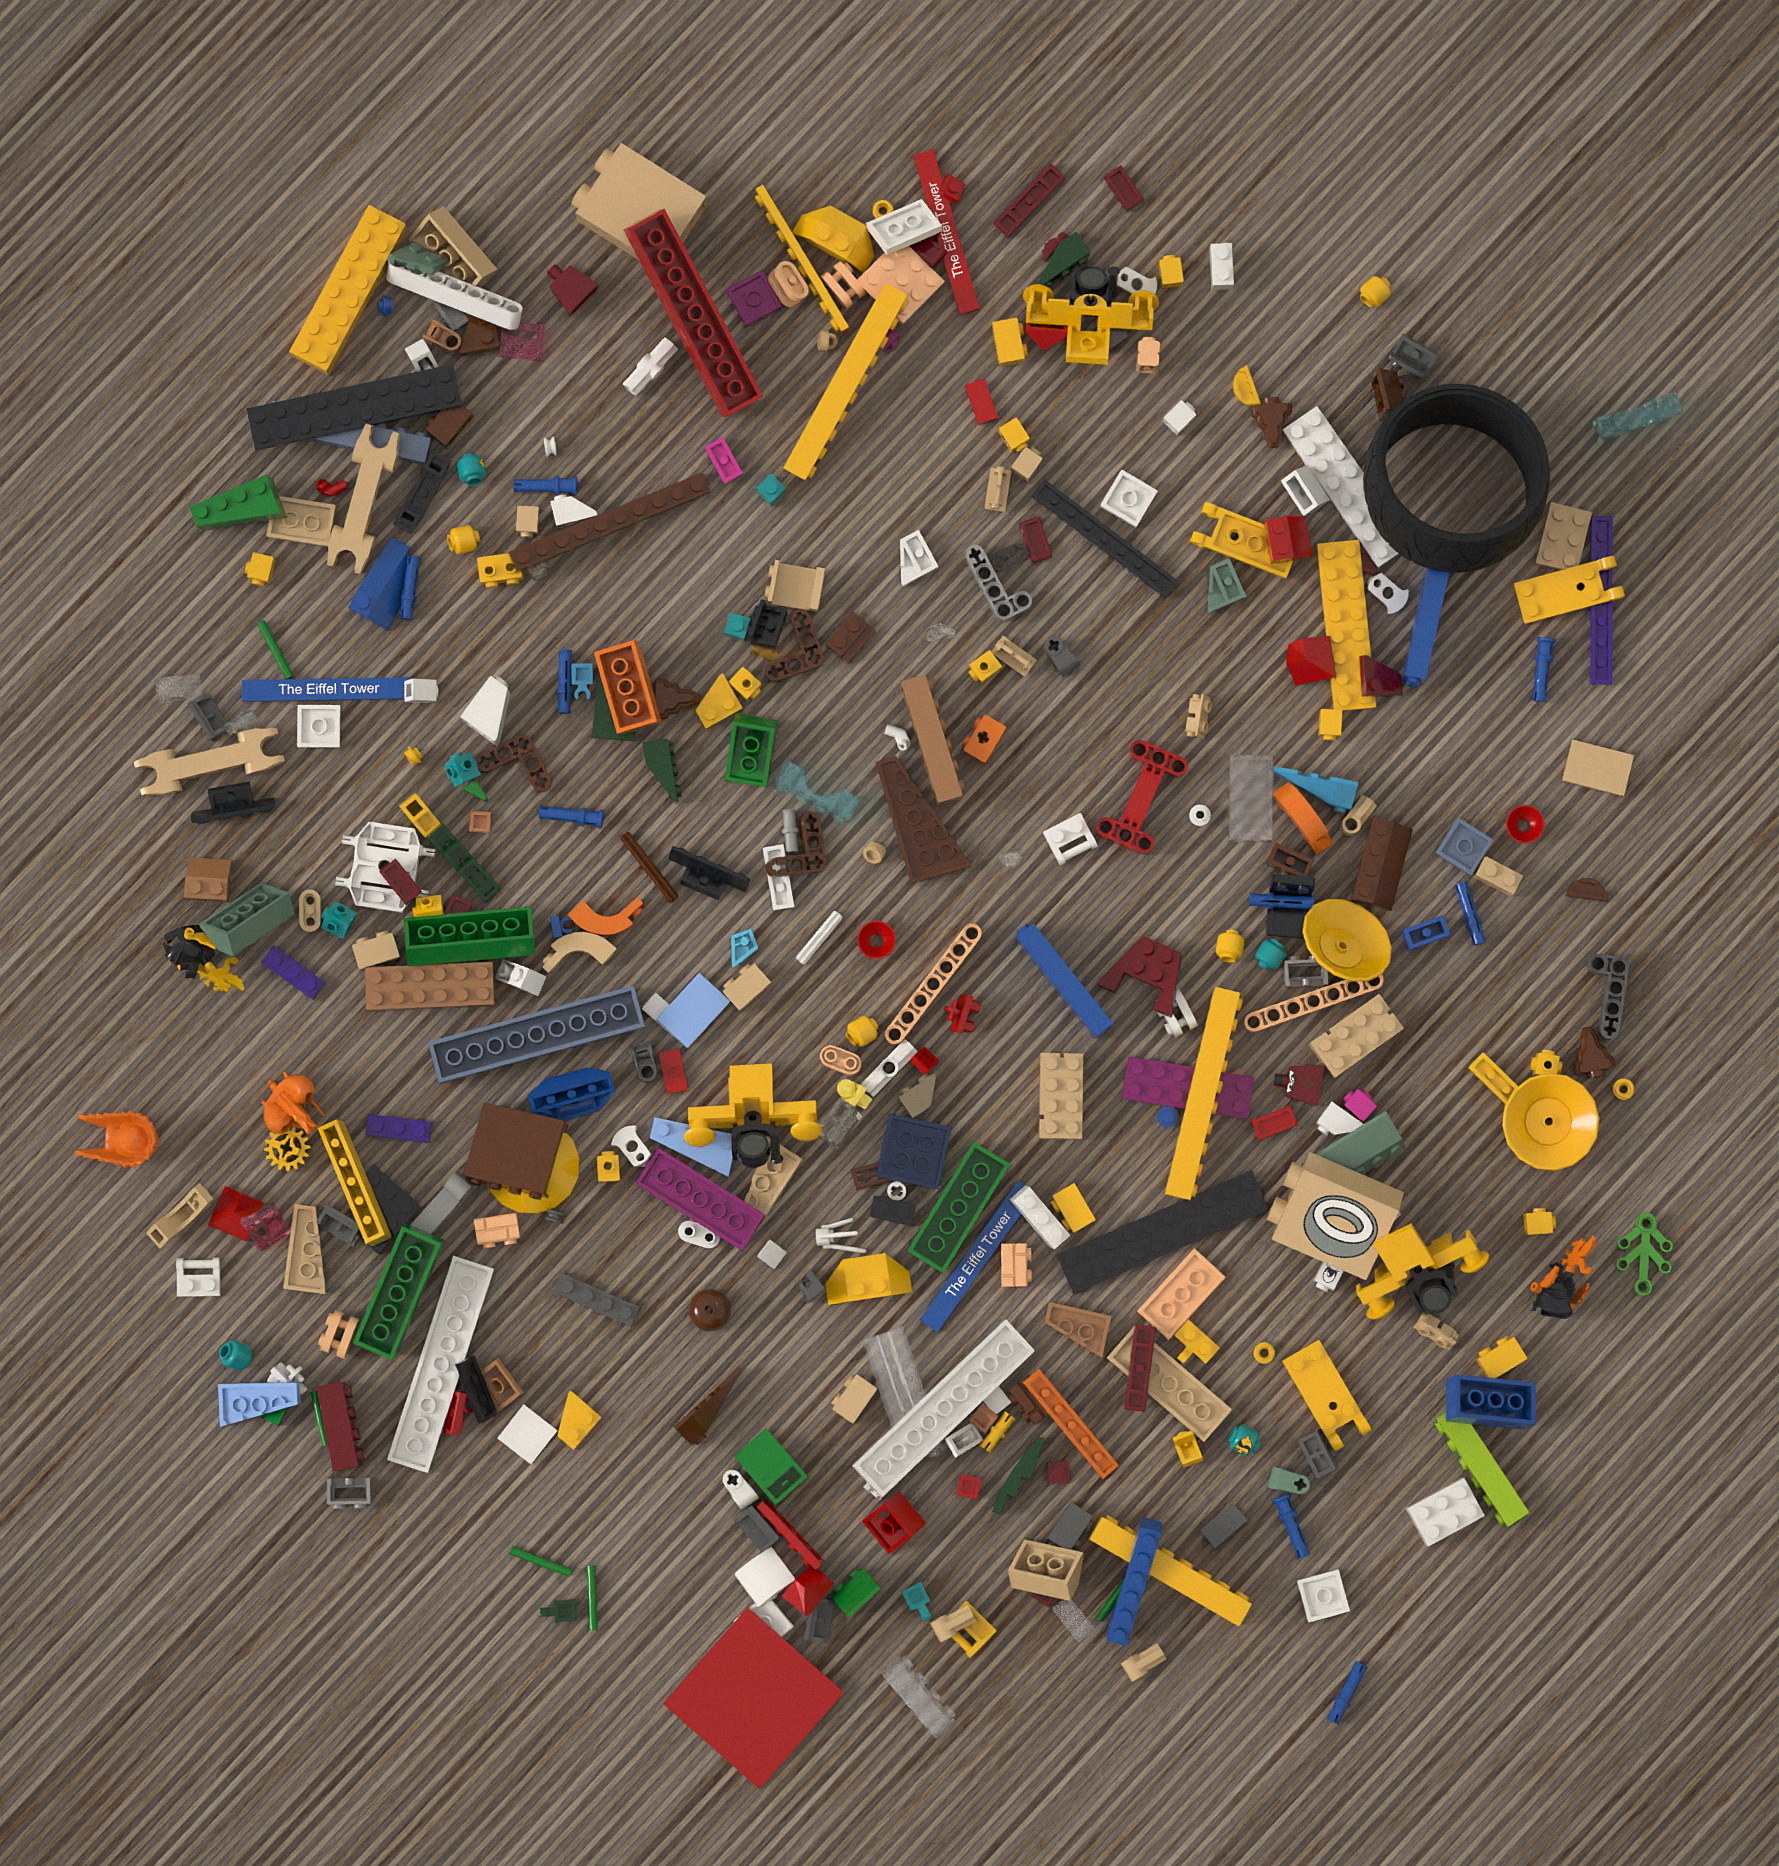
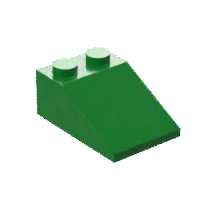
[725,713,778,787]
[832,1567,881,1618]

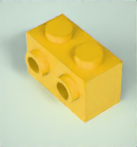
[477,553,523,588]

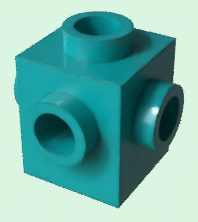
[444,752,481,787]
[321,901,357,939]

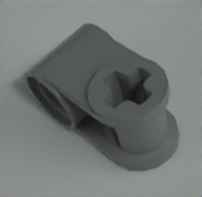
[1043,636,1080,677]
[630,1041,658,1084]

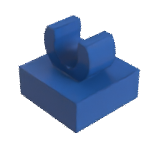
[550,916,573,940]

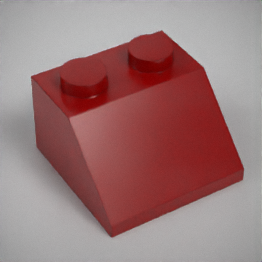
[1264,516,1313,564]
[862,1491,926,1554]

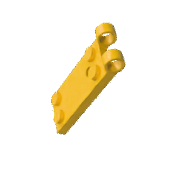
[1190,502,1293,579]
[1514,556,1625,624]
[1282,1340,1372,1452]

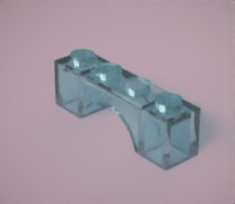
[1592,392,1682,442]
[774,760,861,824]

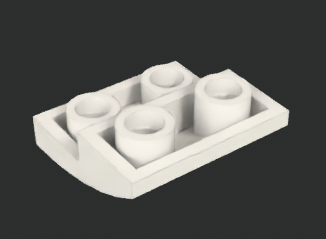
[735,1547,795,1608]

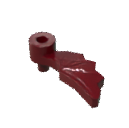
[1042,232,1068,261]

